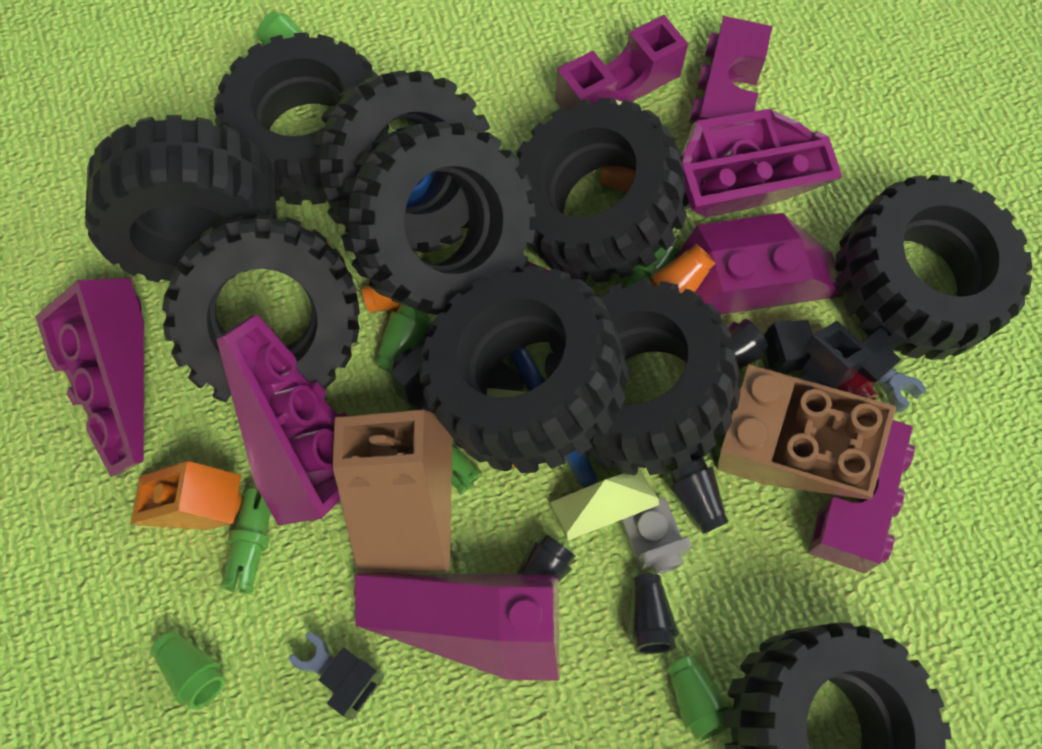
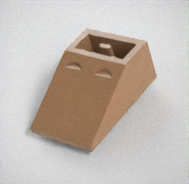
[718,364,896,500]
[333,410,452,573]

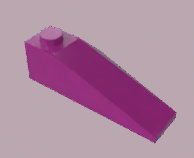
[35,278,144,477]
[216,315,347,525]
[355,573,560,681]

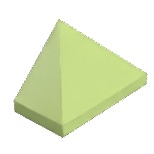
[550,469,659,541]

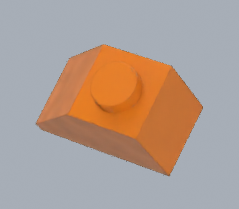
[130,461,241,530]

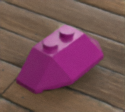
[681,109,843,218]
[674,213,844,315]

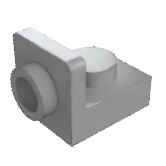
[619,498,692,575]

